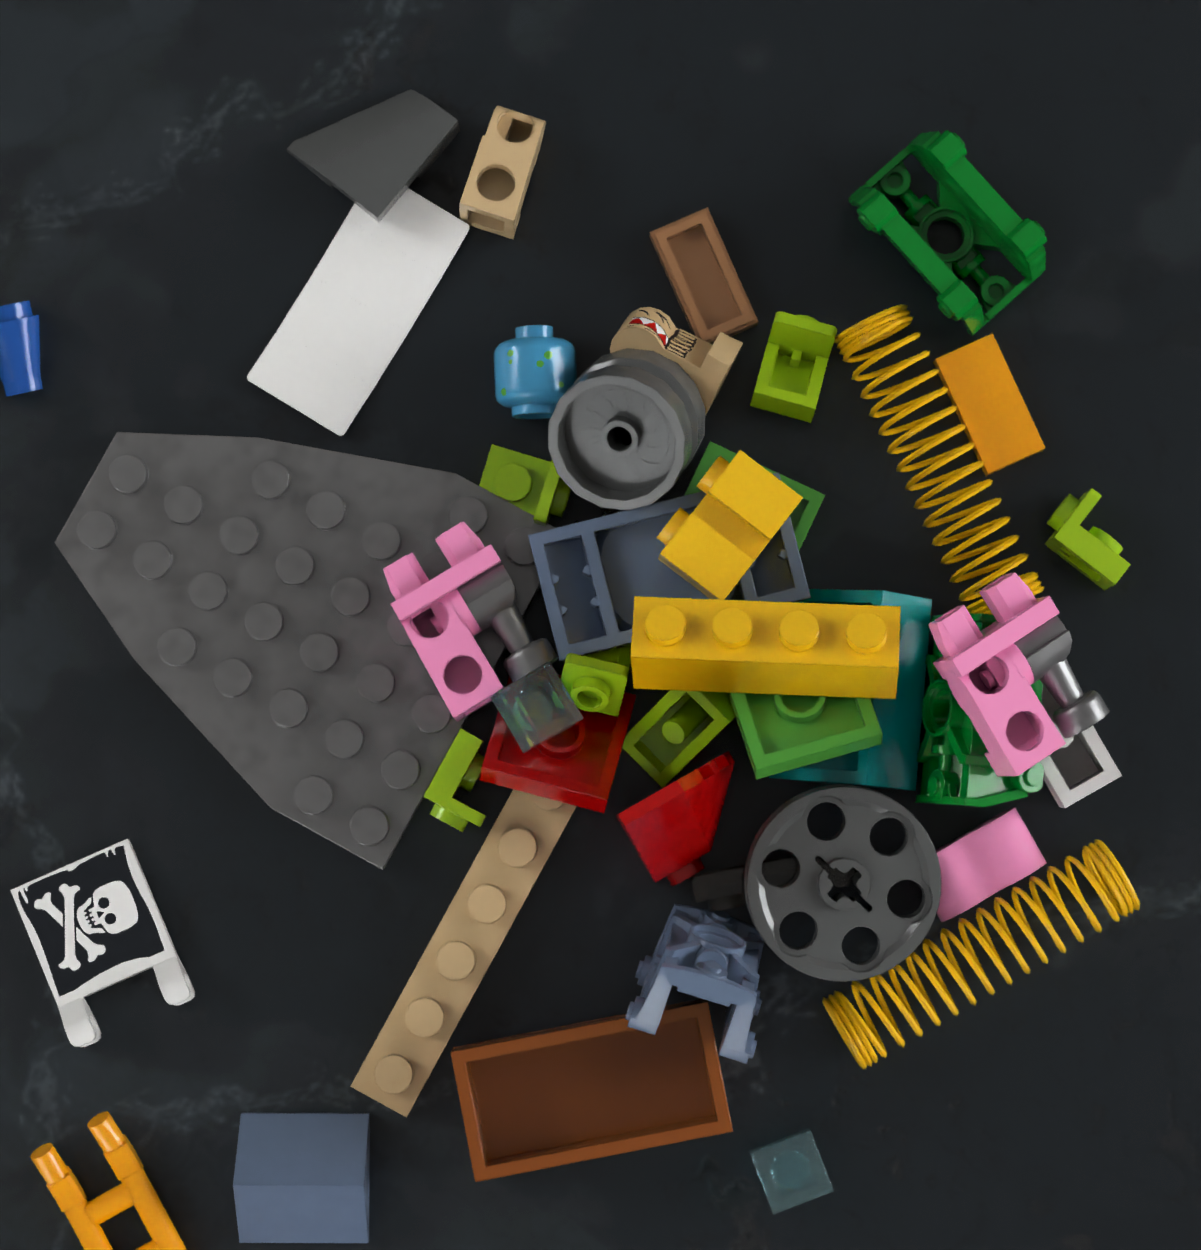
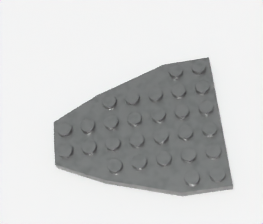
[55,432,555,870]

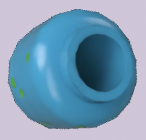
[494,325,577,419]

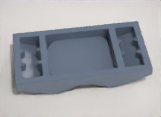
[528,472,811,661]

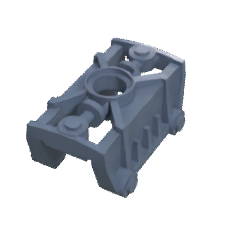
[625,904,764,1064]

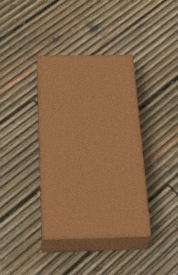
[649,207,758,345]

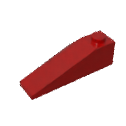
[616,751,735,887]

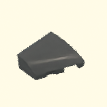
[287,89,460,222]

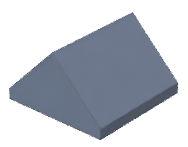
[233,1112,370,1243]

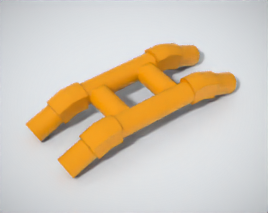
[30,1111,187,1250]

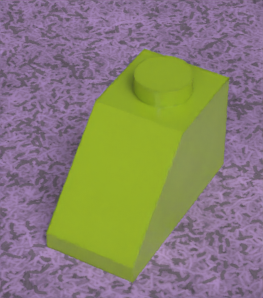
[623,690,735,788]

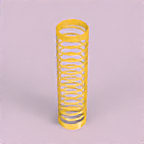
[834,304,1044,615]
[822,839,1140,1070]

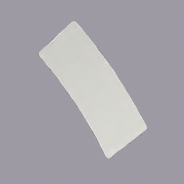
[247,188,470,436]

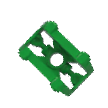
[848,130,1047,336]
[916,613,1044,807]

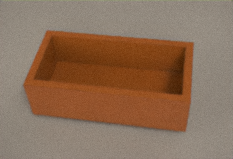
[450,999,733,1182]

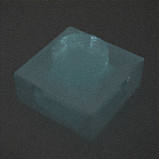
[490,663,583,753]
[749,1128,834,1214]

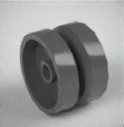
[548,348,706,511]

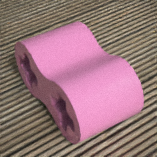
[936,807,1047,922]

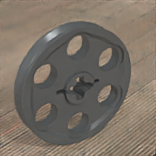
[744,784,941,982]

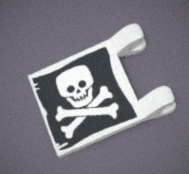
[10,839,195,1047]

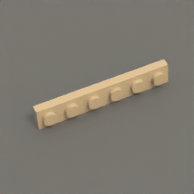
[350,789,577,1118]

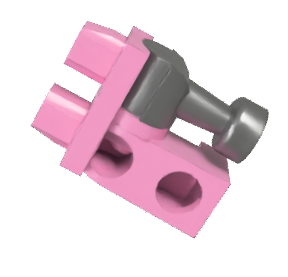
[383,521,558,722]
[928,572,1110,777]

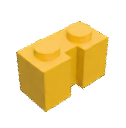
[657,450,803,600]

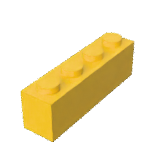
[630,596,901,699]

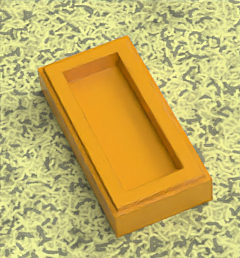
[933,333,1045,476]

